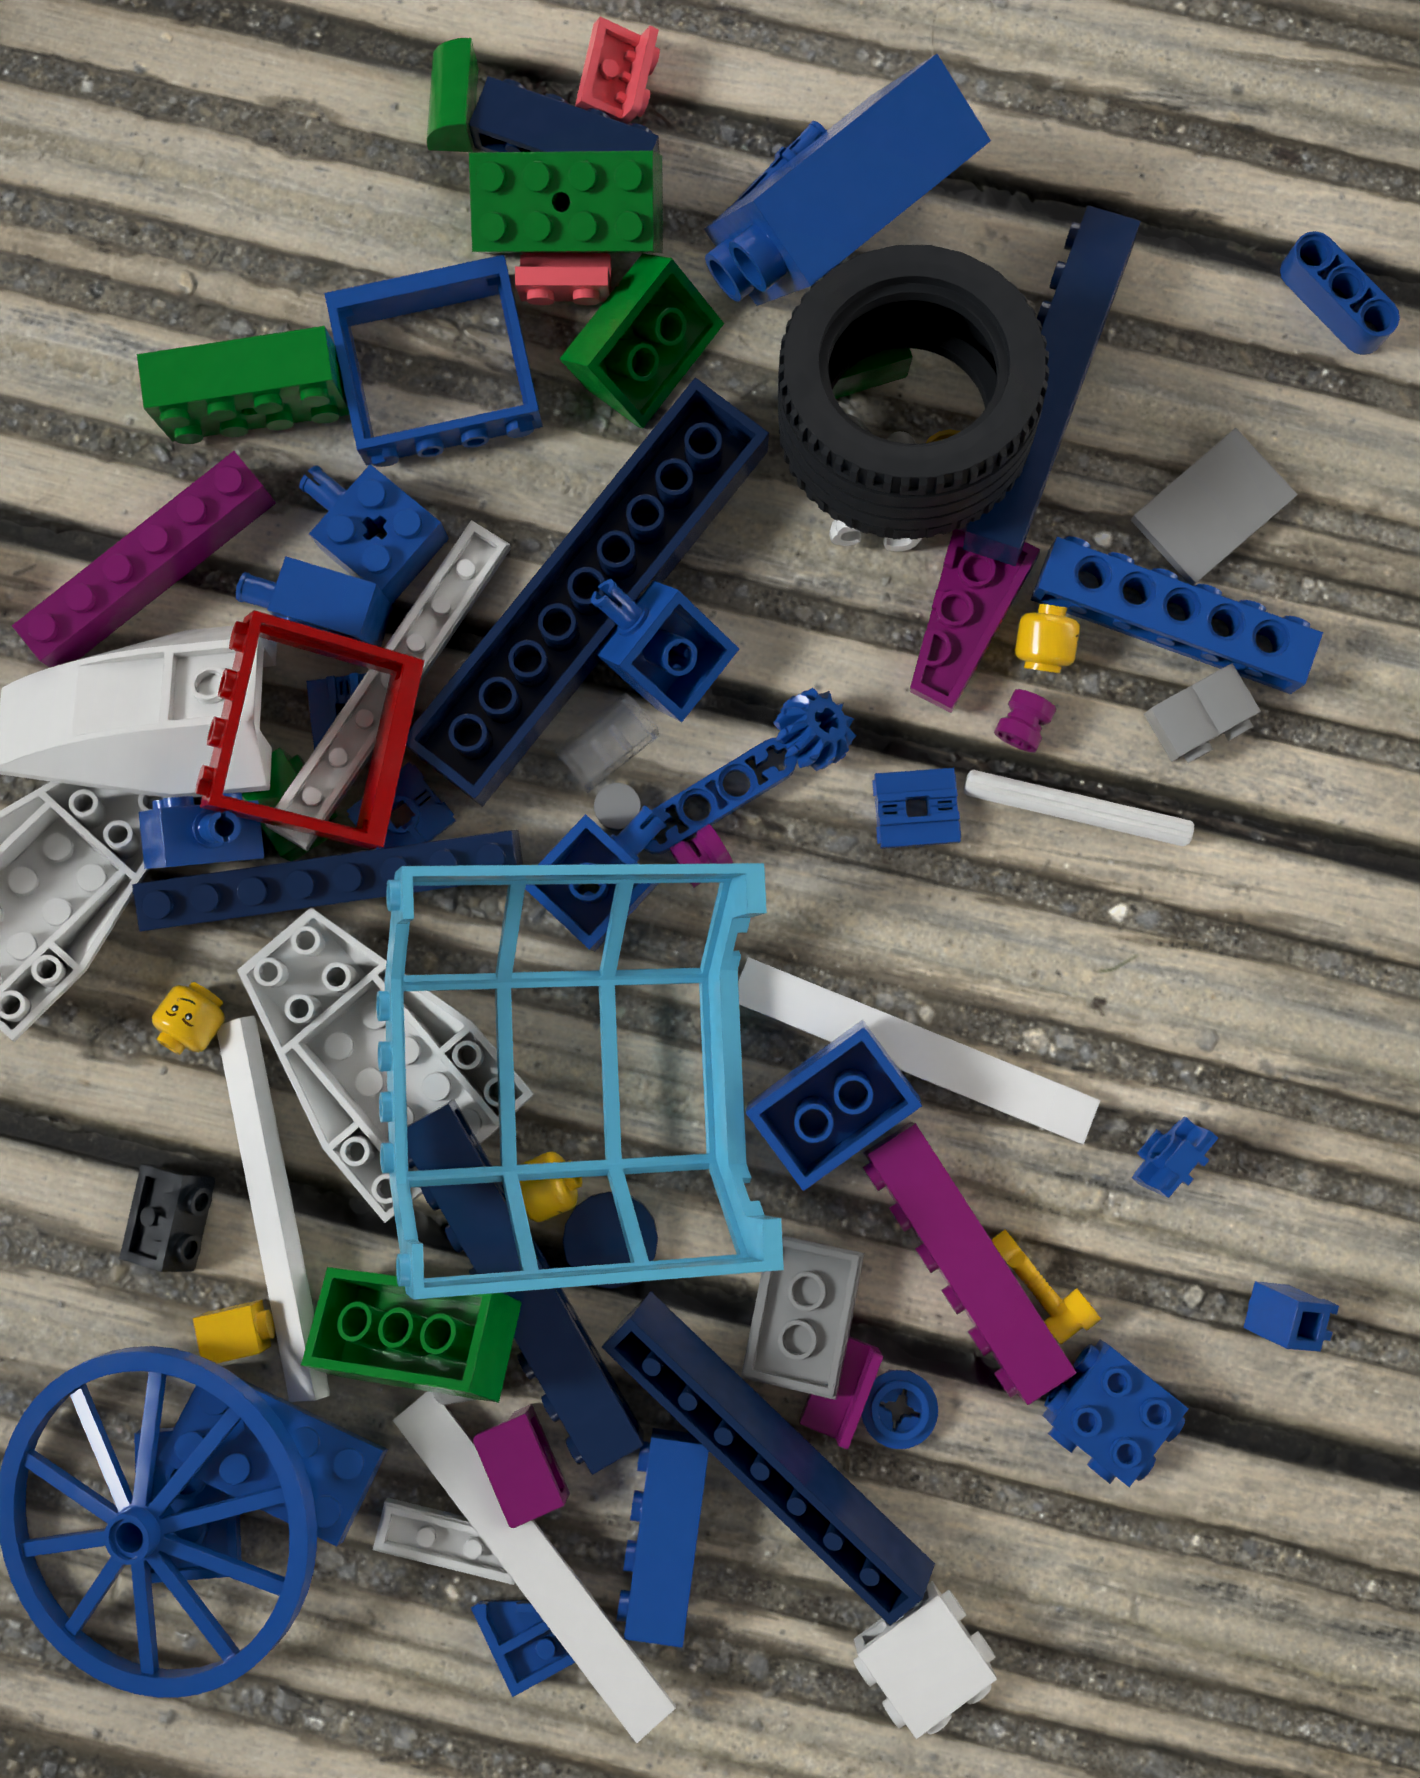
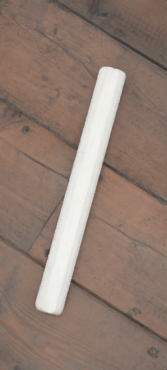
[964,770,1194,846]

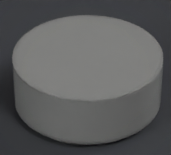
[594,783,641,831]

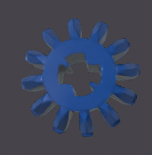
[773,688,856,771]

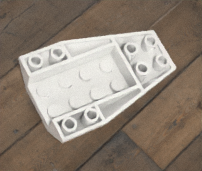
[0,626,277,798]
[0,781,167,1042]
[237,908,534,1223]

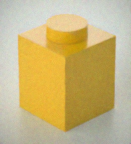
[193,1299,275,1364]

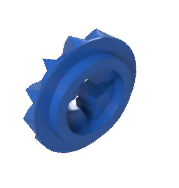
[861,1369,938,1449]

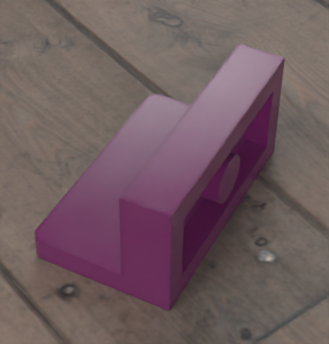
[799,1336,883,1450]
[473,1404,570,1528]

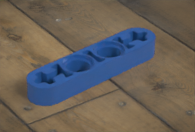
[642,738,797,855]

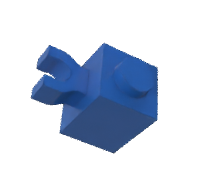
[1243,1281,1339,1352]

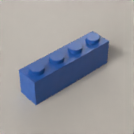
[616,1428,709,1648]

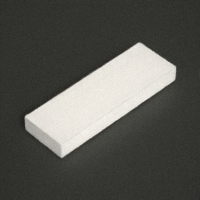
[373,1498,515,1585]

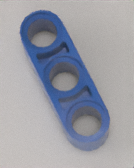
[1280,231,1400,355]

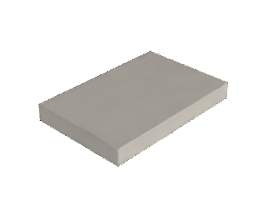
[1131,428,1298,586]
[741,1235,865,1400]

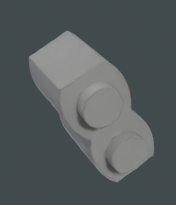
[1144,663,1261,763]

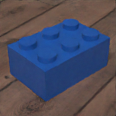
[745,1020,922,1191]

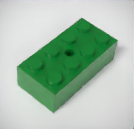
[469,151,663,254]
[137,326,350,444]
[301,1267,522,1403]

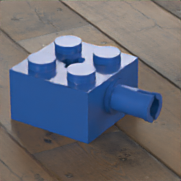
[299,464,449,605]
[236,556,394,647]
[591,579,739,722]
[139,792,264,869]
[525,805,667,952]

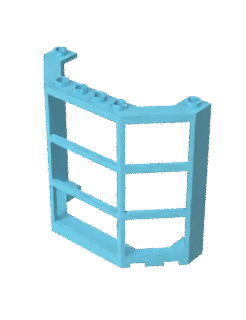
[376,863,784,1300]

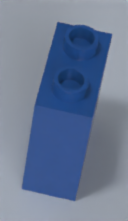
[704,54,991,306]

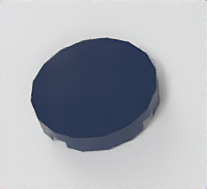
[563,1191,658,1289]

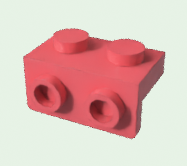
[575,16,660,124]
[515,253,611,306]

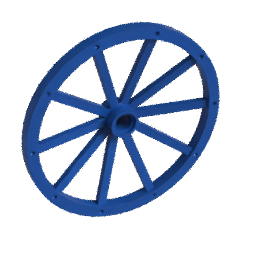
[0,1346,317,1698]

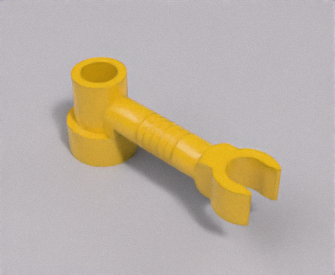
[991,1229,1102,1345]

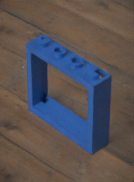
[324,255,543,467]

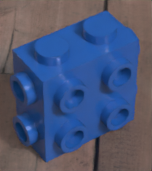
[1042,1339,1189,1488]

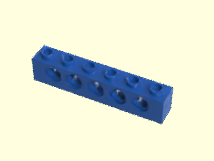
[1030,536,1323,694]

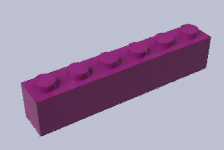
[12,451,276,668]
[862,1122,1076,1405]

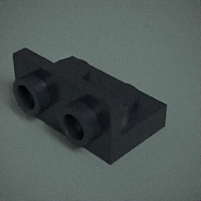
[119,1164,215,1272]

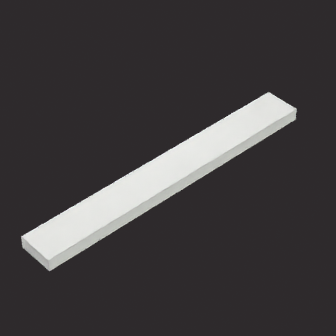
[265,520,510,851]
[738,957,1100,1145]
[217,1016,330,1402]
[392,1391,676,1743]

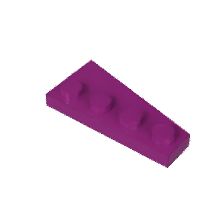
[910,529,1040,713]

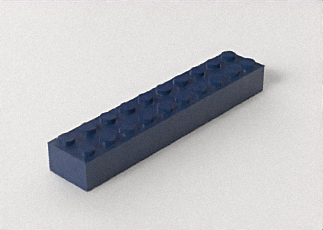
[406,377,769,807]

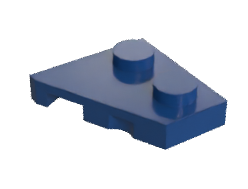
[471,1600,575,1697]

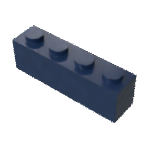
[469,76,660,154]

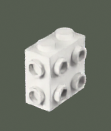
[853,1581,997,1739]

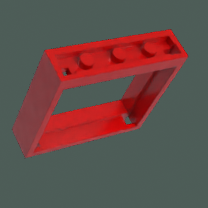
[195,610,425,849]

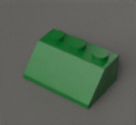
[560,253,725,428]

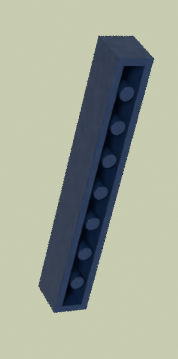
[958,206,1141,567]
[132,830,523,932]
[407,1099,644,1475]
[602,1291,935,1626]

